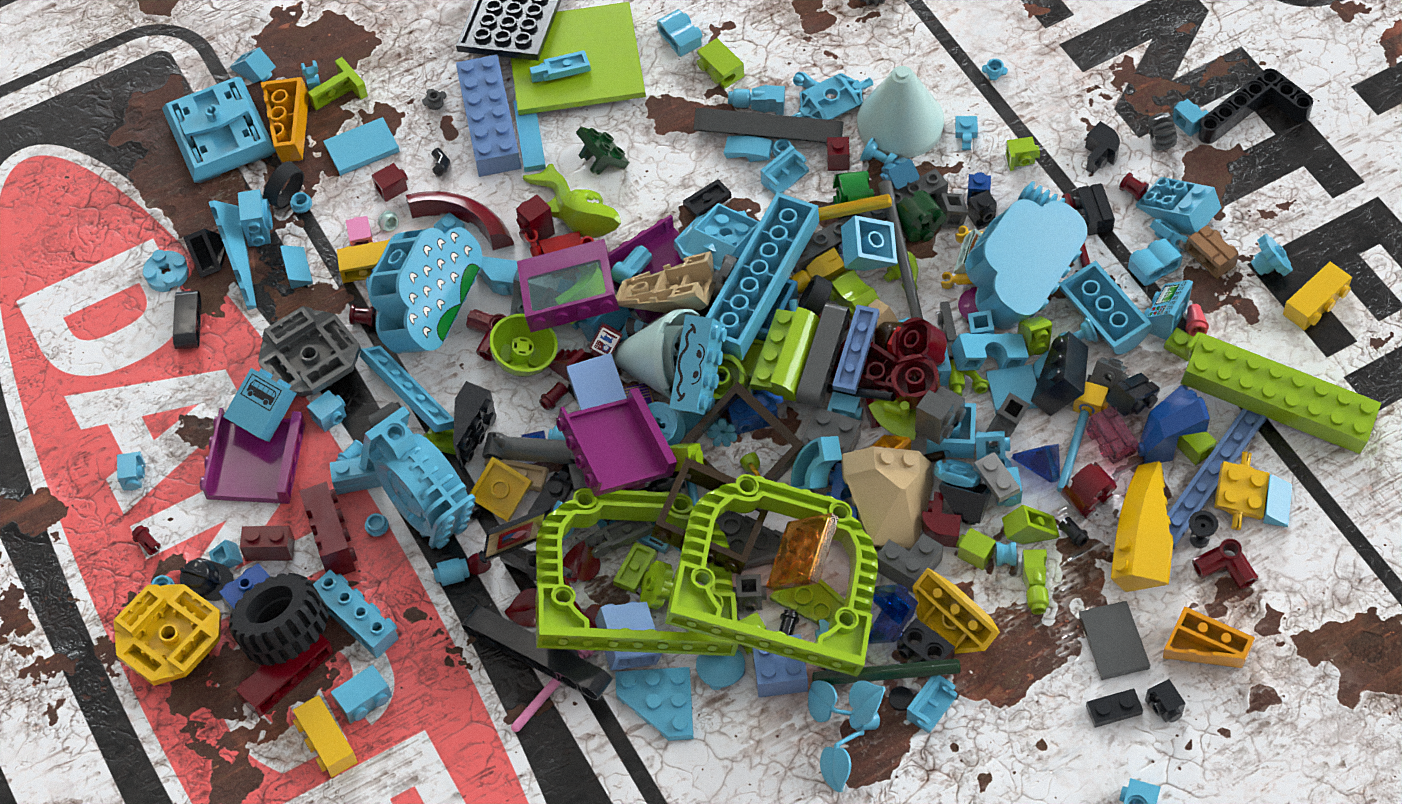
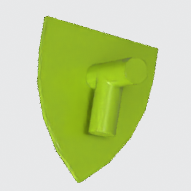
[868,400,917,441]

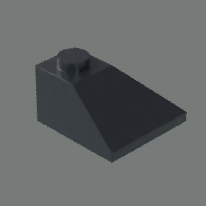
[938,480,992,525]

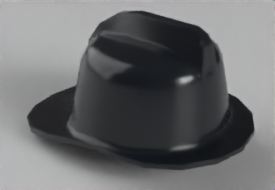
[179,558,234,601]

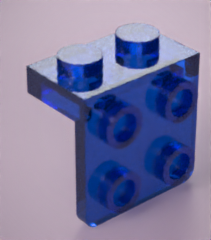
[868,584,919,644]

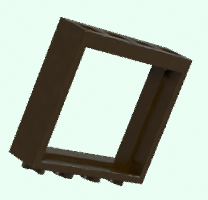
[679,381,805,482]
[651,457,769,575]

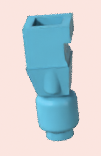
[728,85,785,115]

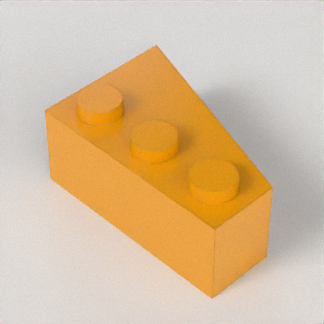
[1163,606,1255,668]

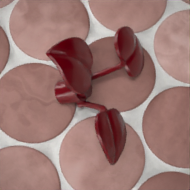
[504,539,602,628]

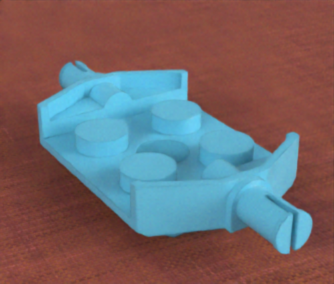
[792,73,873,120]

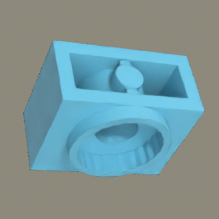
[238,189,273,247]

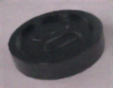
[889,686,914,711]

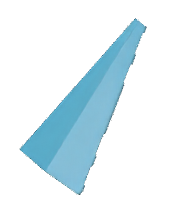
[209,200,257,310]

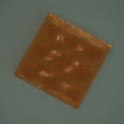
[766,513,839,591]

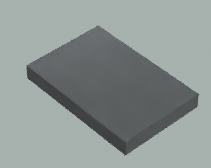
[1079,601,1150,680]

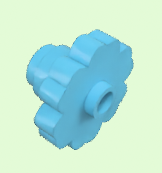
[1251,234,1293,276]

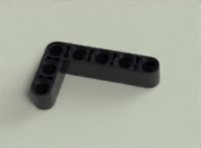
[1198,68,1314,144]

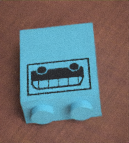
[223,368,297,442]

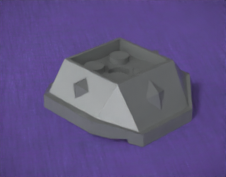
[258,306,361,397]

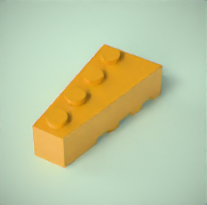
[261,77,309,162]

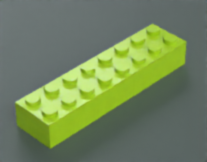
[1180,333,1381,454]

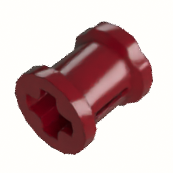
[1119,172,1149,201]
[349,305,376,327]

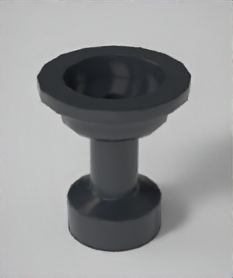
[1189,510,1219,548]

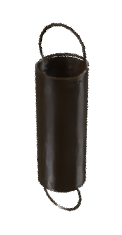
[923,450,950,462]

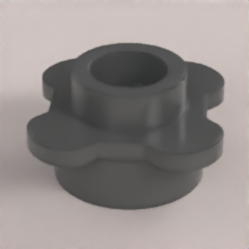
[422,89,447,110]

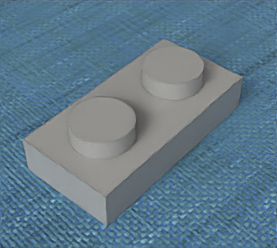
[974,452,1020,503]

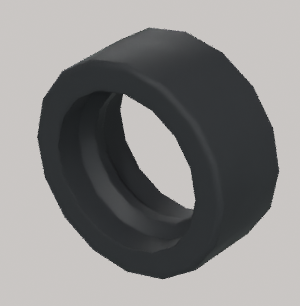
[798,275,833,316]

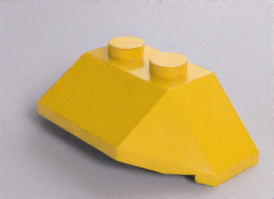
[912,568,1000,654]

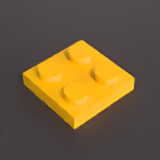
[469,457,534,522]

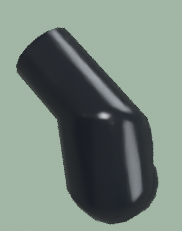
[431,147,450,176]

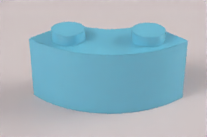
[791,436,842,491]

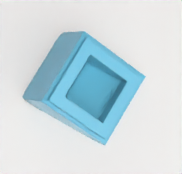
[208,539,243,568]

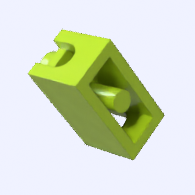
[697,38,744,89]

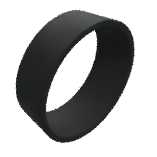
[263,161,304,209]

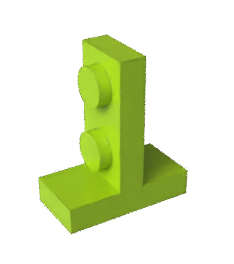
[308,57,368,110]

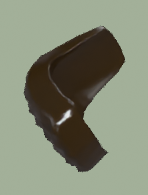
[875,322,903,351]

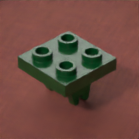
[576,126,630,175]

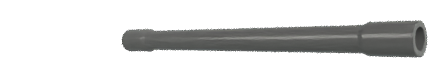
[878,180,923,319]

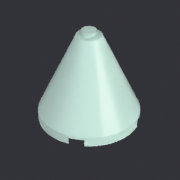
[857,66,944,158]
[612,309,700,399]

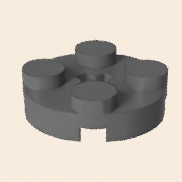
[712,254,739,298]

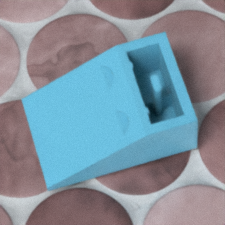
[1135,177,1221,235]

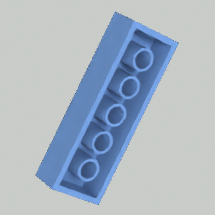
[456,55,521,177]

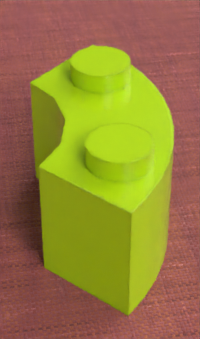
[829,269,880,320]

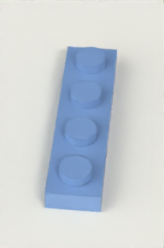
[832,305,880,394]

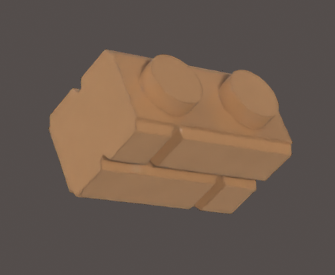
[1185,225,1239,279]

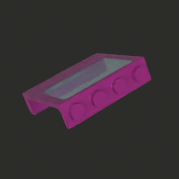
[517,239,620,333]

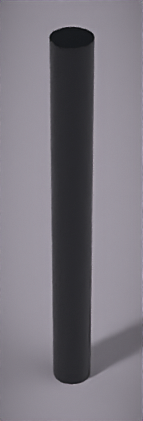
[826,384,896,402]

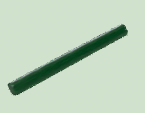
[812,659,961,685]

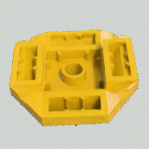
[114,584,221,686]

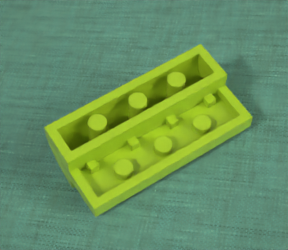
[750,307,820,401]

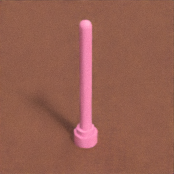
[511,650,596,732]

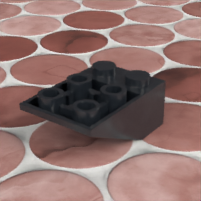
[453,381,497,470]

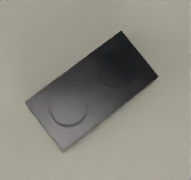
[683,179,732,218]
[1086,688,1143,728]

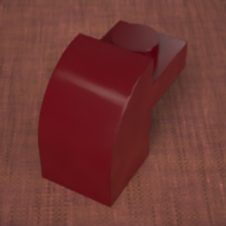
[922,491,961,548]

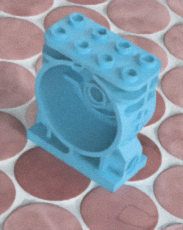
[360,406,476,549]

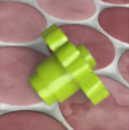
[640,560,674,610]

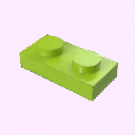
[613,542,657,594]

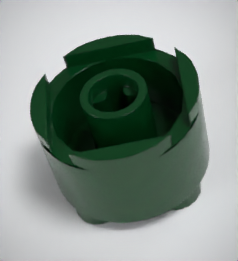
[896,190,947,242]

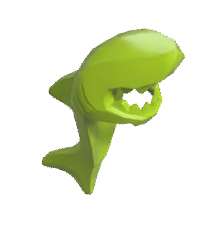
[523,164,621,238]

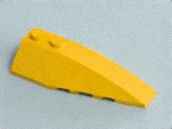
[1110,461,1173,592]

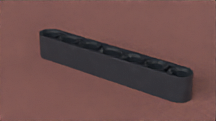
[461,605,612,700]

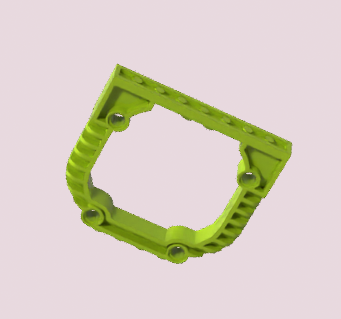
[665,474,878,677]
[535,488,739,656]

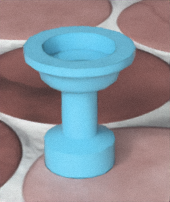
[860,138,898,166]
[1059,317,1098,343]

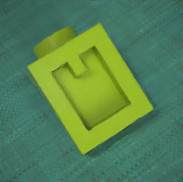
[1164,328,1201,361]
[423,428,456,454]

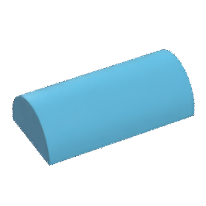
[1059,260,1152,354]

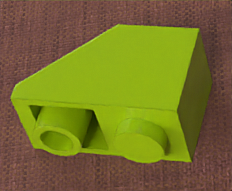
[1018,316,1053,356]

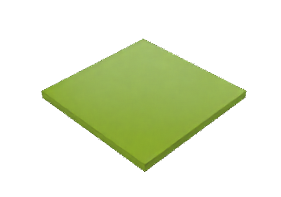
[511,2,646,115]

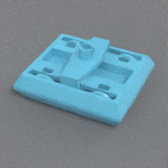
[162,77,276,183]

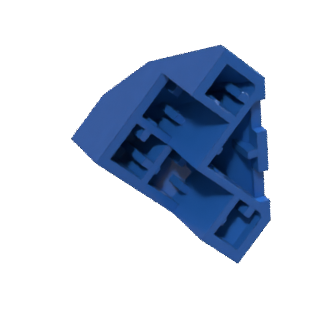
[1137,385,1210,464]

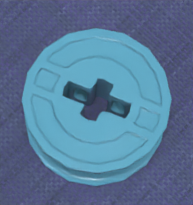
[647,402,687,446]

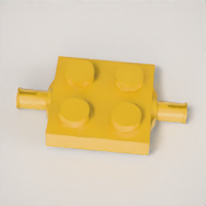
[1214,452,1270,530]

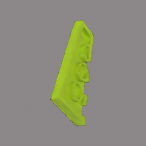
[769,563,874,631]

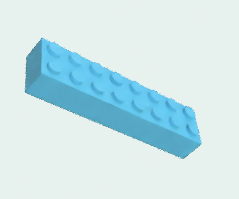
[706,192,819,360]

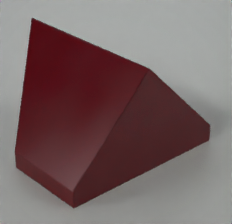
[548,348,595,383]

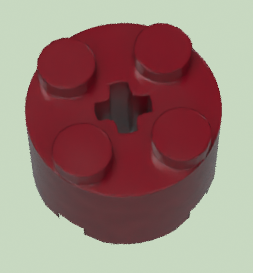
[892,317,947,366]
[891,355,940,410]
[1060,462,1117,519]

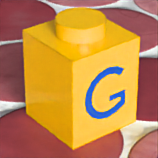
[1072,381,1109,419]

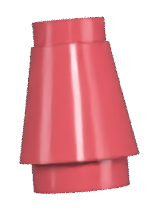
[1185,304,1209,337]

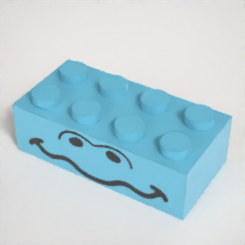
[669,314,727,416]

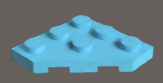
[615,667,694,741]

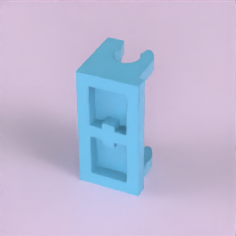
[760,145,809,195]
[906,675,957,734]

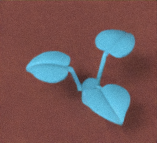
[808,680,886,792]

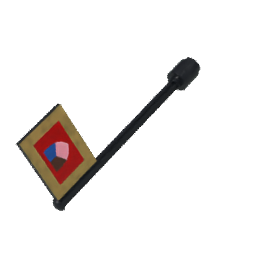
[479,471,685,564]

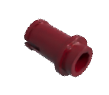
[539,382,568,410]
[132,525,161,555]

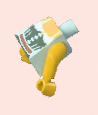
[941,225,984,289]

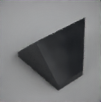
[183,228,227,278]

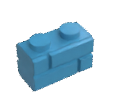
[880,157,919,189]

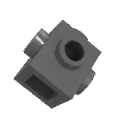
[1089,357,1129,393]
[733,574,767,612]

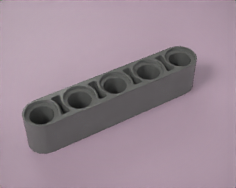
[796,303,850,408]

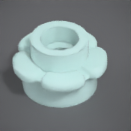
[377,210,399,232]

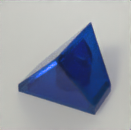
[1011,444,1060,483]

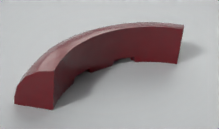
[405,191,514,251]

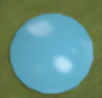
[696,649,745,690]

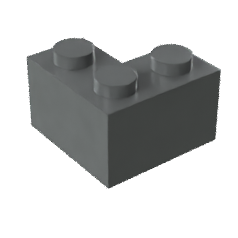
[915,386,967,445]
[877,534,943,593]

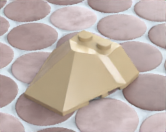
[616,251,715,313]
[841,446,933,550]

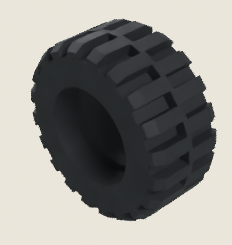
[229,573,328,666]

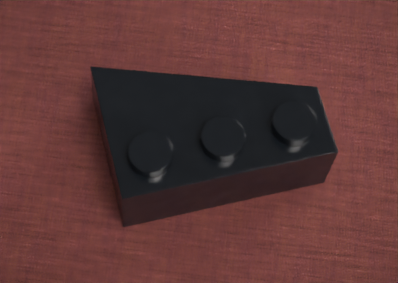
[1031,331,1089,416]

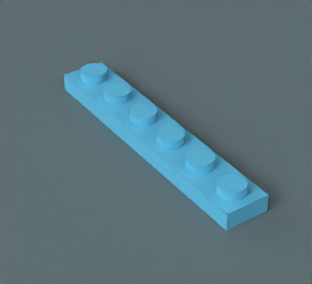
[360,346,454,432]

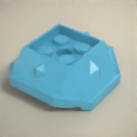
[674,203,760,272]

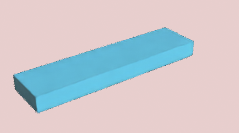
[513,101,546,172]

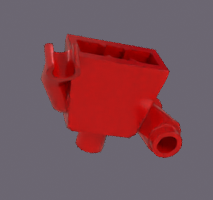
[524,229,594,283]

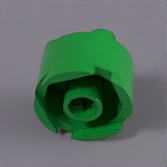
[833,171,874,218]

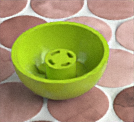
[489,314,558,377]

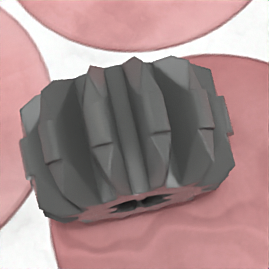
[1147,112,1177,150]

